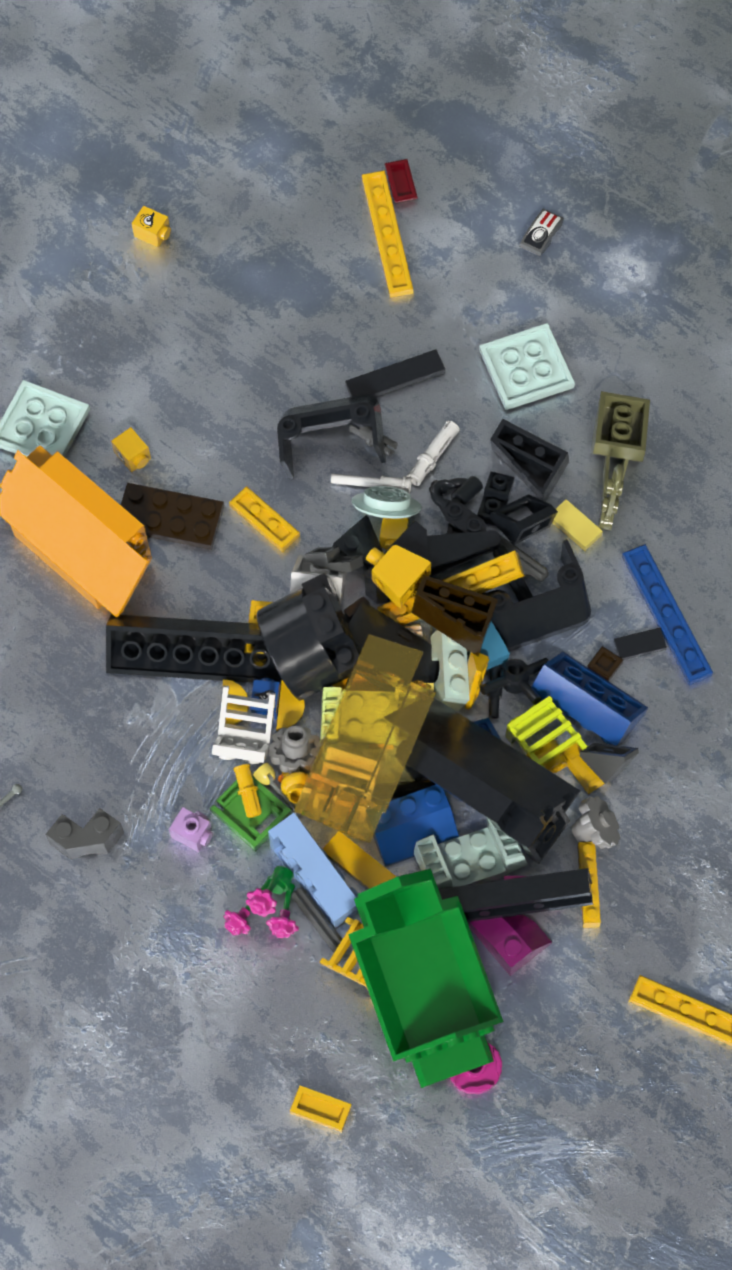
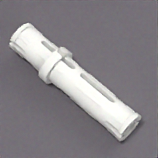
[407,420,460,486]

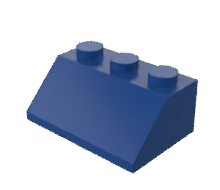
[366,784,459,868]

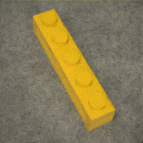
[577,842,601,928]

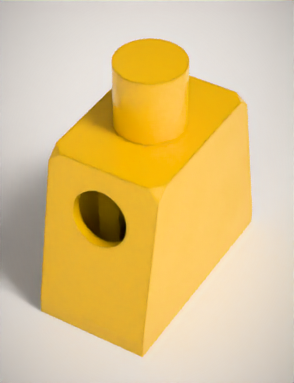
[366,545,431,609]

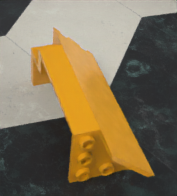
[0,445,152,618]

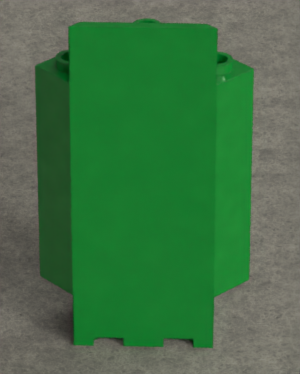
[348,868,504,1088]

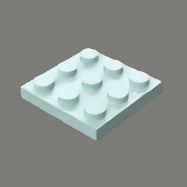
[479,323,575,410]
[0,380,90,457]

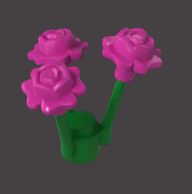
[223,866,299,938]

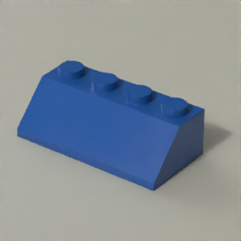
[532,652,648,746]

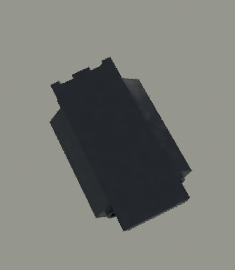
[385,694,581,864]

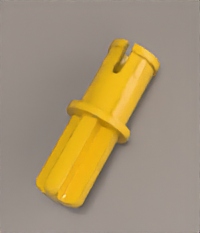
[233,764,262,818]

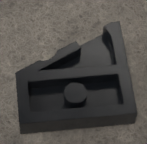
[332,515,383,578]

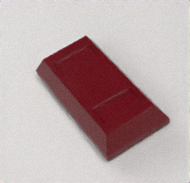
[384,159,418,204]

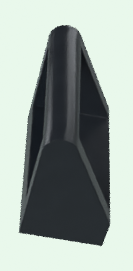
[490,494,558,545]

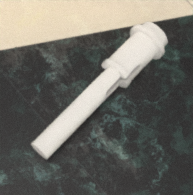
[331,473,412,494]

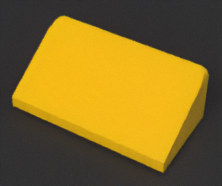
[465,652,489,710]

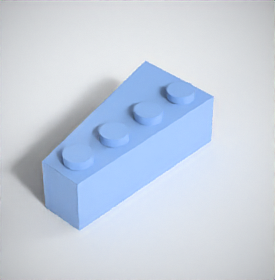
[268,813,358,929]

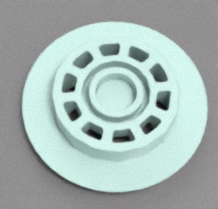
[351,486,422,519]

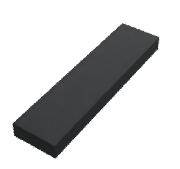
[345,349,445,397]

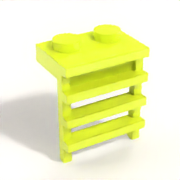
[505,696,587,768]

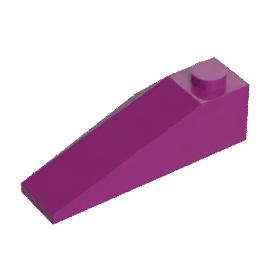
[468,915,552,976]

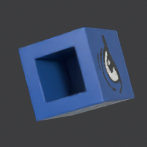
[250,678,281,720]

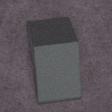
[579,743,639,784]

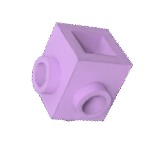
[169,807,213,852]

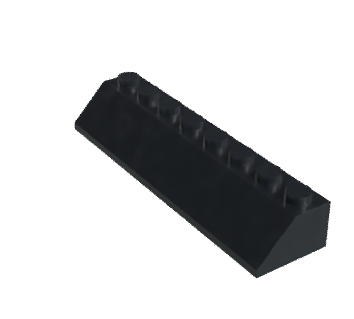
[106,614,282,685]

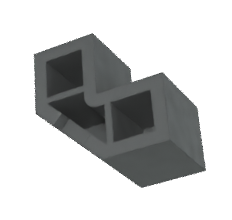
[45,808,124,859]

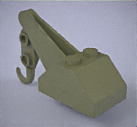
[590,391,650,531]

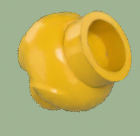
[278,772,315,804]

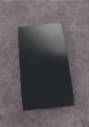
[477,471,515,525]

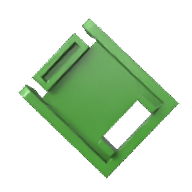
[209,776,292,852]

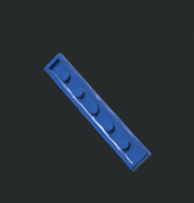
[622,544,713,685]

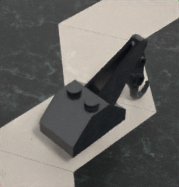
[364,479,501,604]

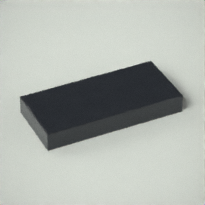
[614,628,667,660]

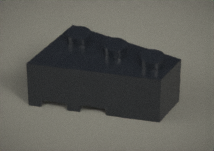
[490,419,569,502]

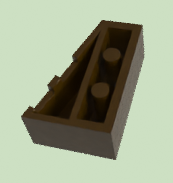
[411,575,498,656]

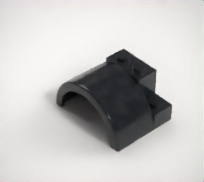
[257,573,368,701]

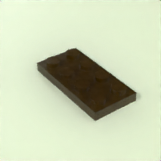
[120,483,224,550]

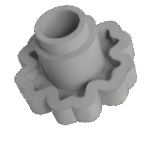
[268,725,322,773]
[572,796,620,849]

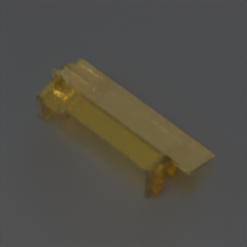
[294,634,436,843]

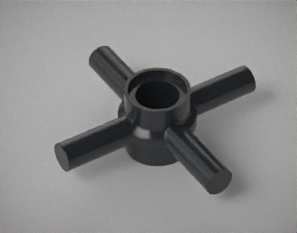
[480,658,549,705]

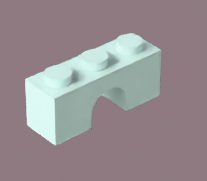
[430,630,470,711]

